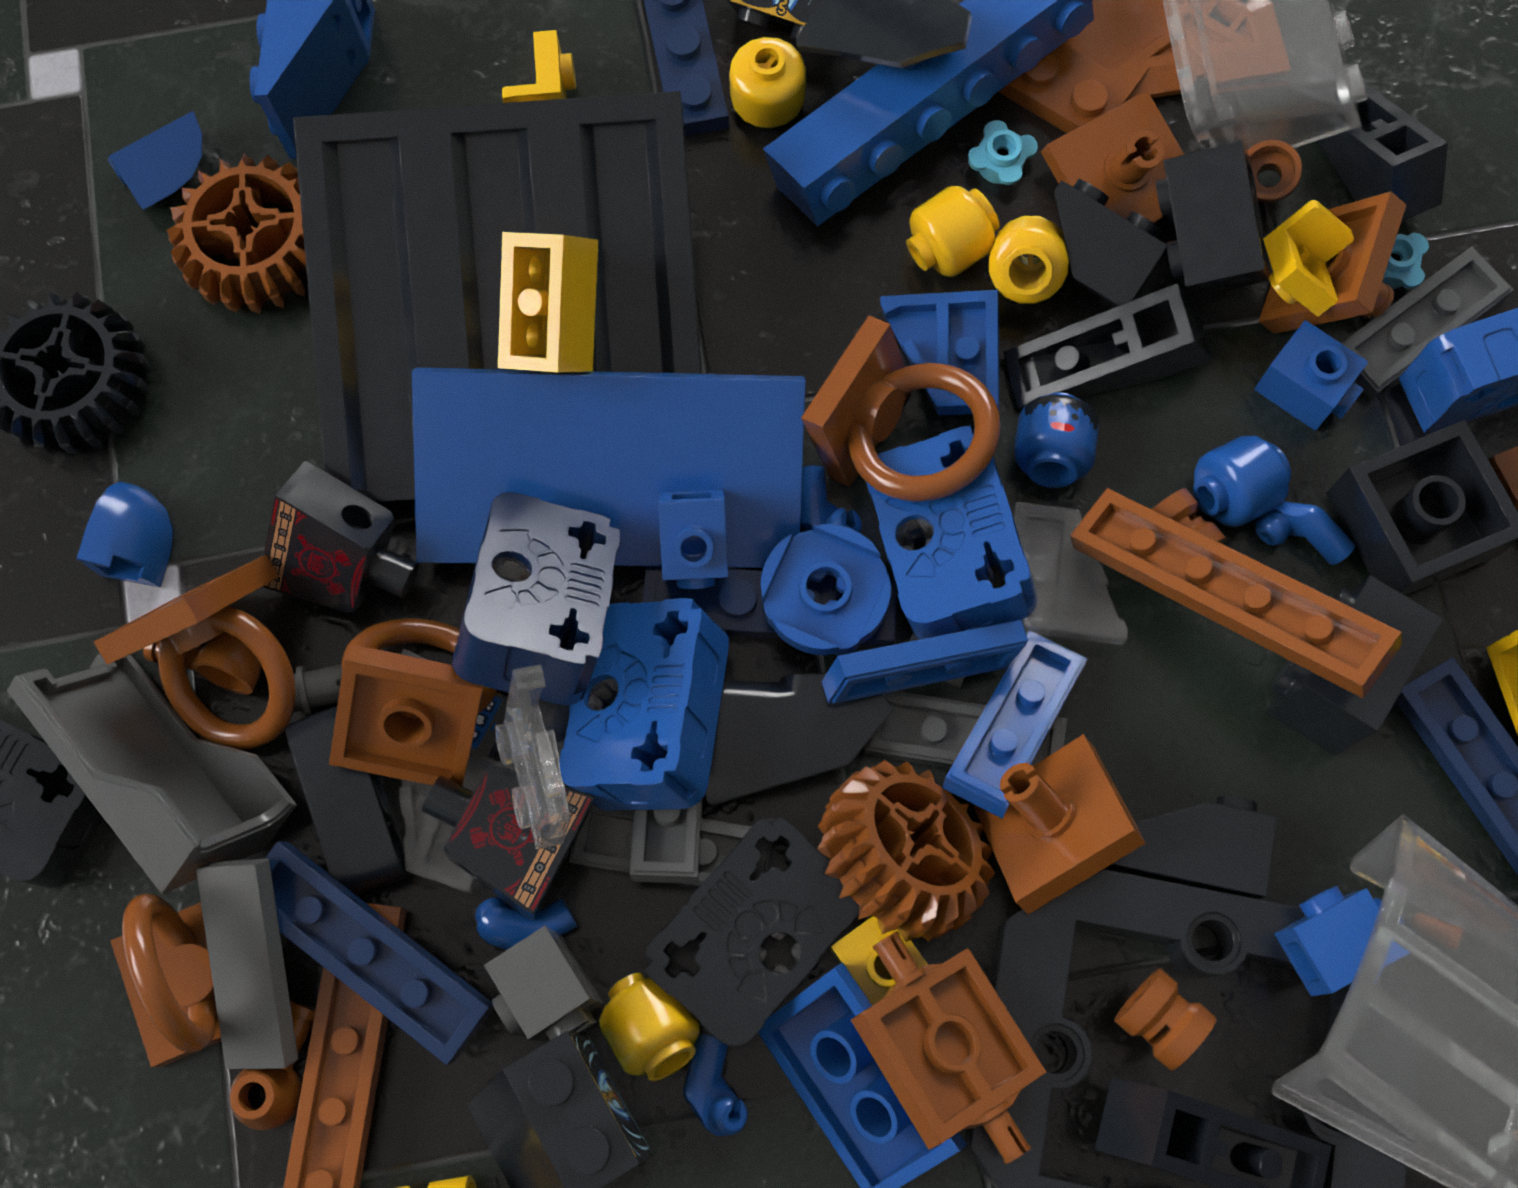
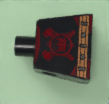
[262,461,419,613]
[421,765,594,921]

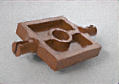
[851,931,1047,1164]

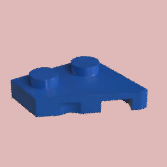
[880,290,1000,416]

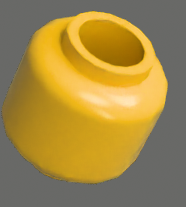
[729,37,806,128]
[906,186,1000,277]
[989,216,1069,304]
[599,973,700,1081]

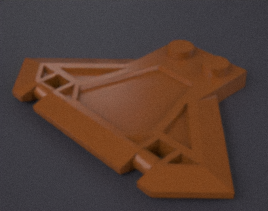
[998,0,1290,134]

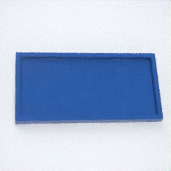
[412,368,806,568]

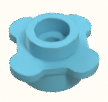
[968,120,1038,185]
[1382,233,1429,289]

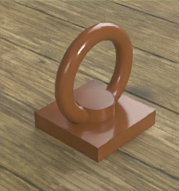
[801,316,1001,502]
[94,554,296,750]
[329,618,497,786]
[110,893,221,1067]

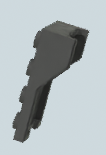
[7,653,297,894]

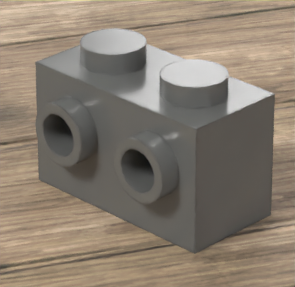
[484,926,605,1042]

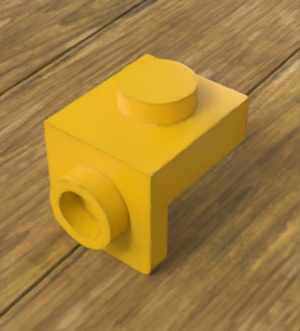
[502,30,576,103]
[1263,200,1354,317]

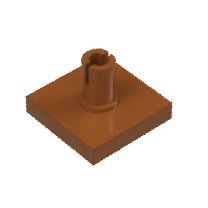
[1041,90,1185,224]
[1258,191,1406,334]
[973,734,1146,915]

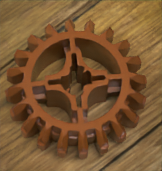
[167,153,307,314]
[817,760,995,942]

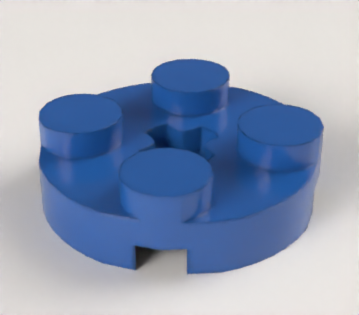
[760,524,891,656]

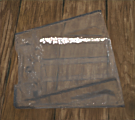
[1271,814,1518,1188]

